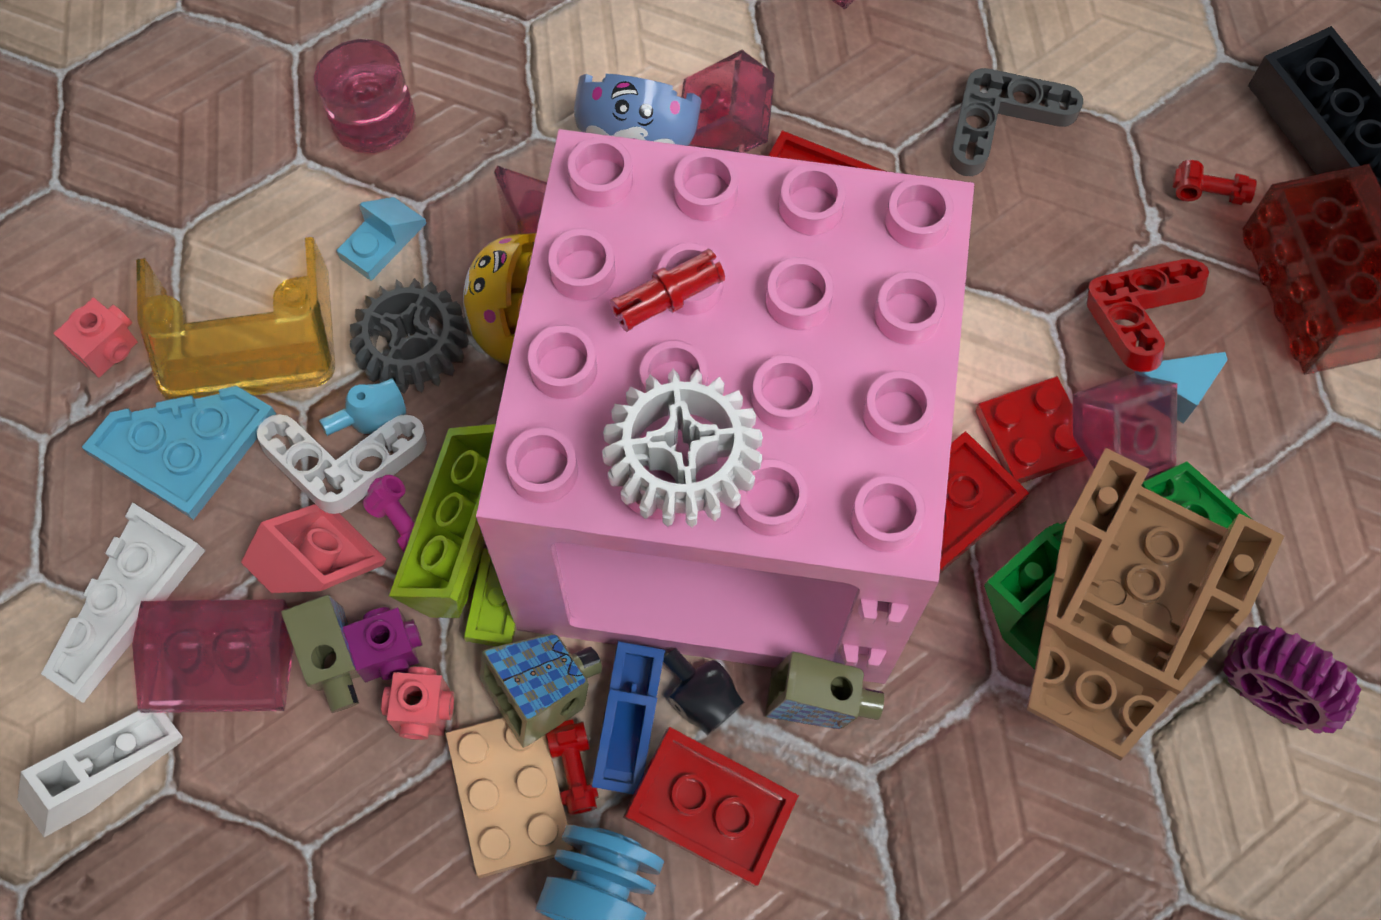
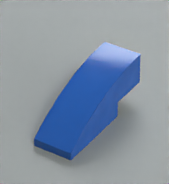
[592,641,665,794]

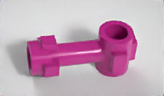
[363,475,415,552]

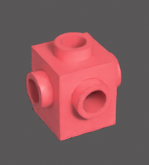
[53,297,138,378]
[381,667,454,740]

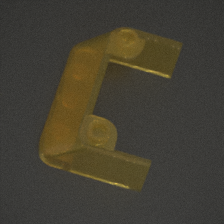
[136,237,335,400]

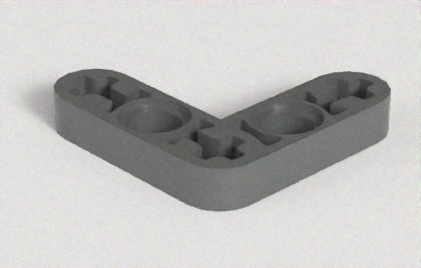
[950,68,1083,176]

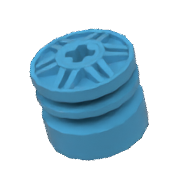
[535,825,664,920]

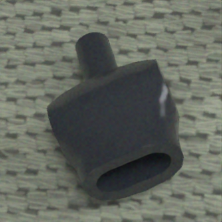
[663,648,745,736]

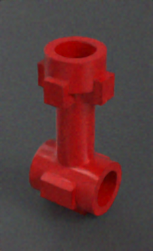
[1173,160,1257,205]
[546,719,599,815]

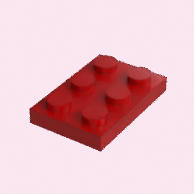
[939,431,1029,574]
[623,727,799,887]

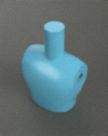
[319,378,406,436]

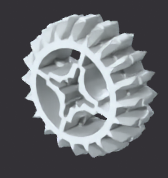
[602,368,763,528]

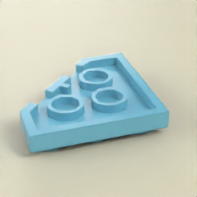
[82,386,276,520]

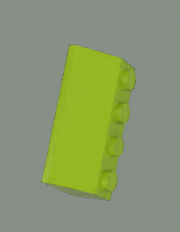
[389,424,496,618]

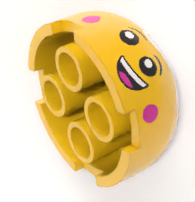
[463,233,536,365]

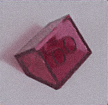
[132,599,294,713]

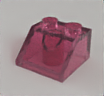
[681,49,775,153]
[1073,373,1177,480]

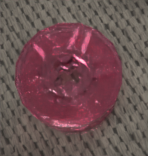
[314,39,416,153]

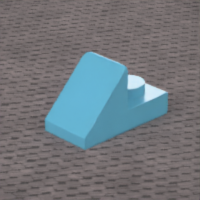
[336,197,426,281]

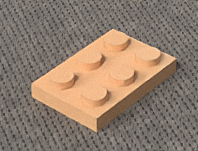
[446,717,575,878]

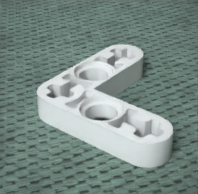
[257,414,427,514]

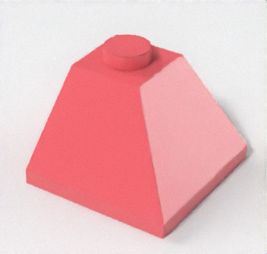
[241,504,386,593]

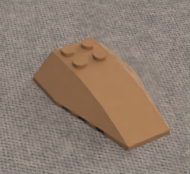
[1026,448,1285,761]

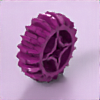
[1223,625,1361,734]

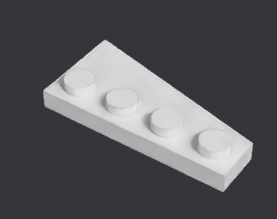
[41,502,205,703]

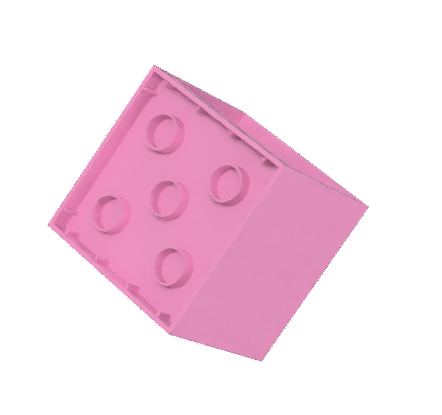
[476,129,974,684]

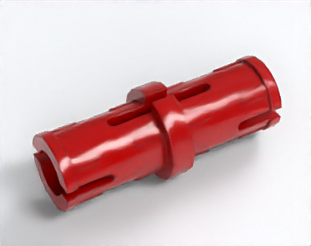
[610,248,725,332]

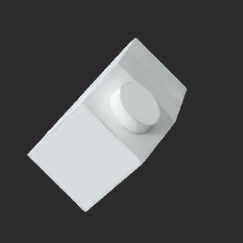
[17,702,183,837]

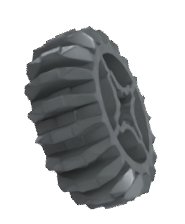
[349,278,469,394]

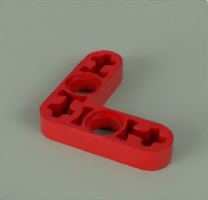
[1086,259,1209,372]

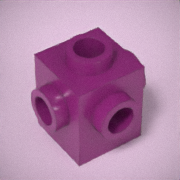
[343,607,423,683]

